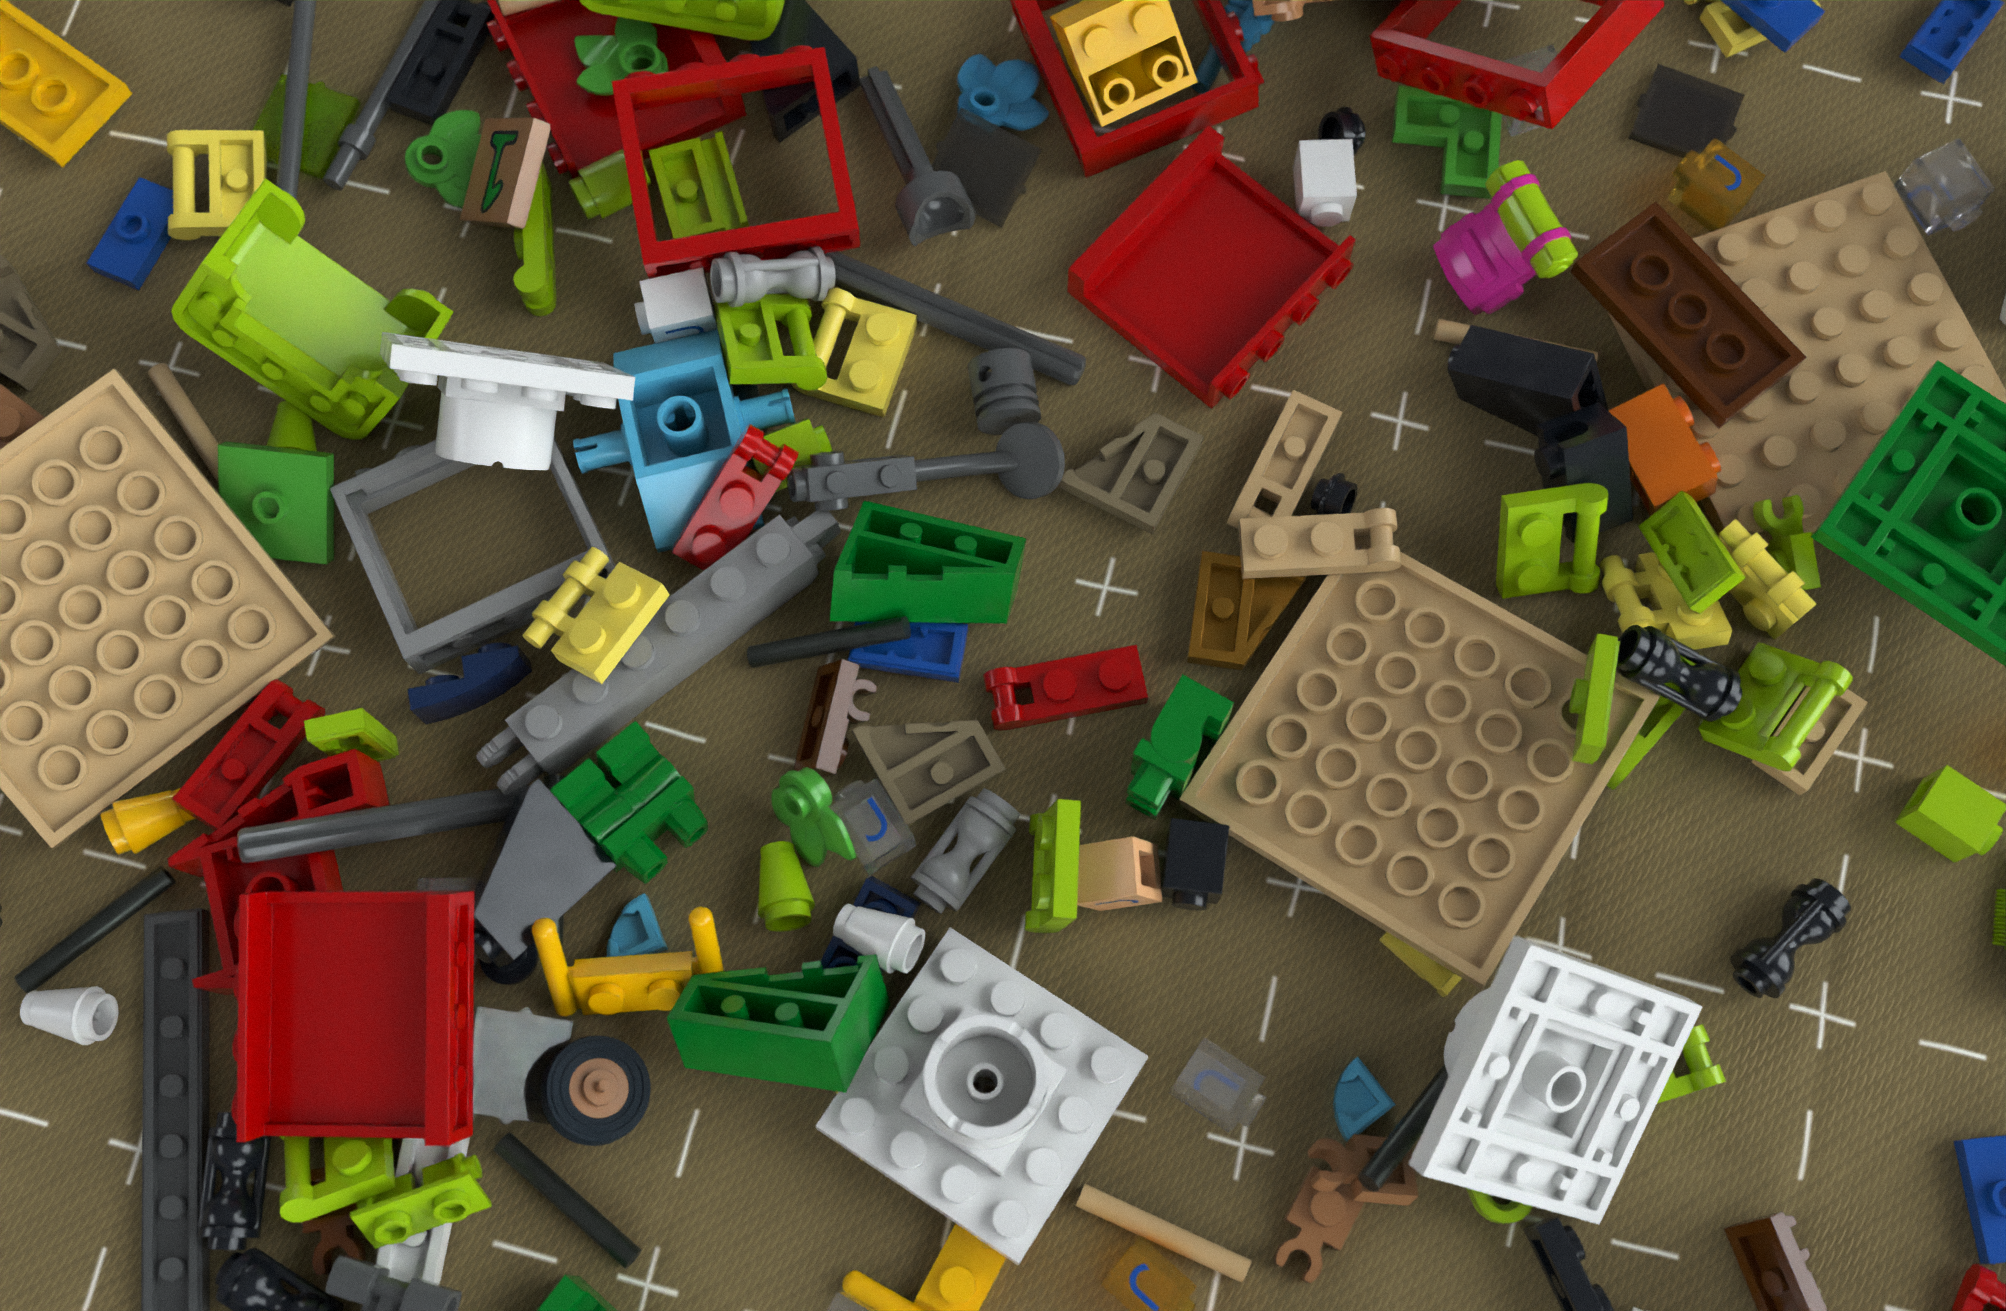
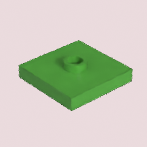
[218,441,334,565]

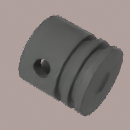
[967,348,1041,435]

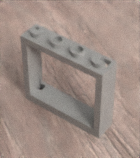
[330,436,616,674]

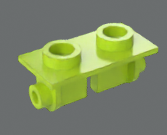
[350,1153,492,1249]

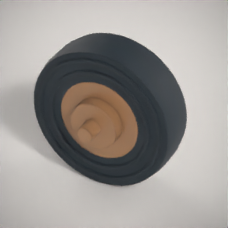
[540,1036,651,1146]

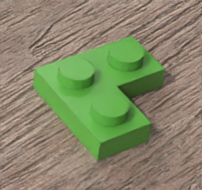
[1392,86,1502,199]

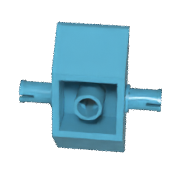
[573,329,796,553]

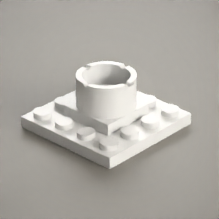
[380,332,636,470]
[816,927,1149,1265]
[1408,935,1702,1224]

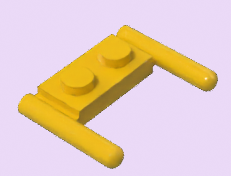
[532,907,724,1016]
[842,1223,1006,1311]

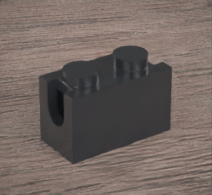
[1534,403,1633,543]

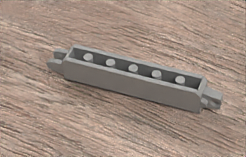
[476,511,841,795]

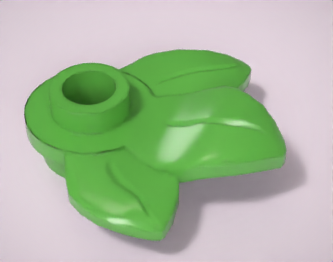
[574,17,668,96]
[405,110,482,208]
[771,767,856,867]

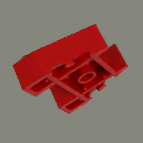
[167,749,390,995]

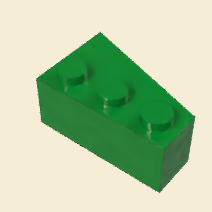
[830,500,1026,624]
[667,954,890,1093]

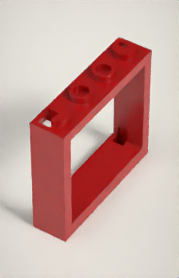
[1009,0,1264,178]
[1369,0,1664,129]
[611,45,860,279]

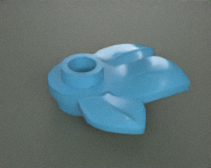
[957,54,1049,135]

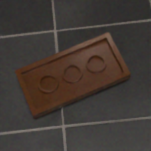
[1570,201,1807,429]

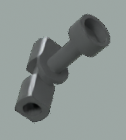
[326,1255,462,1311]

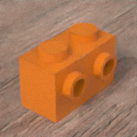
[1608,383,1722,516]

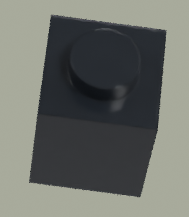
[1161,818,1229,911]

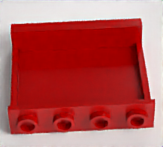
[486,0,747,179]
[1067,125,1356,409]
[231,891,474,1146]

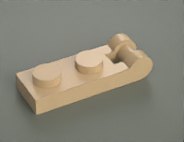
[1227,390,1343,529]
[1238,508,1401,579]

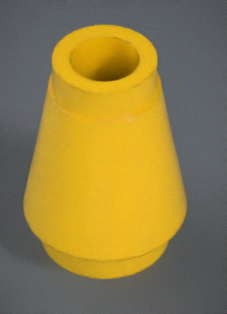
[101,788,195,855]

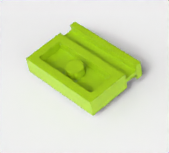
[649,131,749,239]

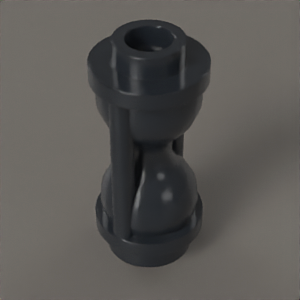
[1617,625,1742,722]
[1730,878,1851,998]
[196,1112,272,1250]
[215,1247,344,1311]

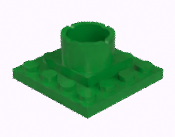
[1811,360,2006,667]

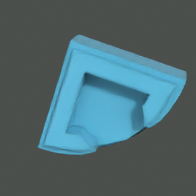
[607,893,668,957]
[1333,1057,1396,1142]

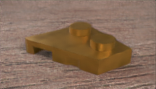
[1186,551,1307,670]

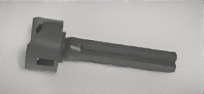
[859,67,976,246]

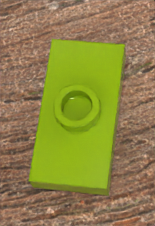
[1638,491,1745,614]
[1569,633,1620,765]
[304,708,399,761]

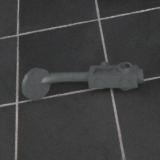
[787,422,1065,511]

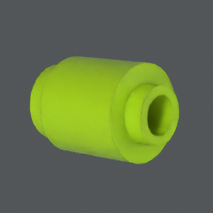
[568,149,651,220]

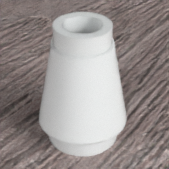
[833,903,925,974]
[20,986,118,1045]

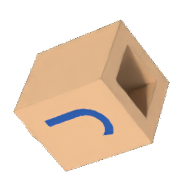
[1077,836,1162,911]

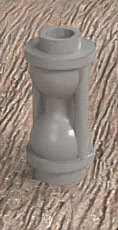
[710,246,836,307]
[911,788,1020,914]

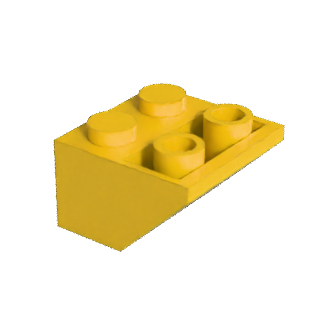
[1050,0,1198,127]

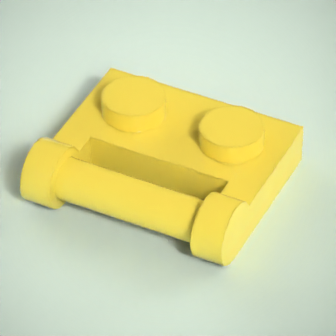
[167,130,267,240]
[792,287,918,417]

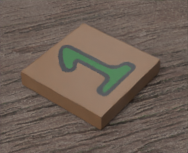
[460,118,551,229]

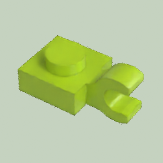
[1753,495,1821,590]

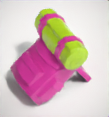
[1433,160,1578,315]

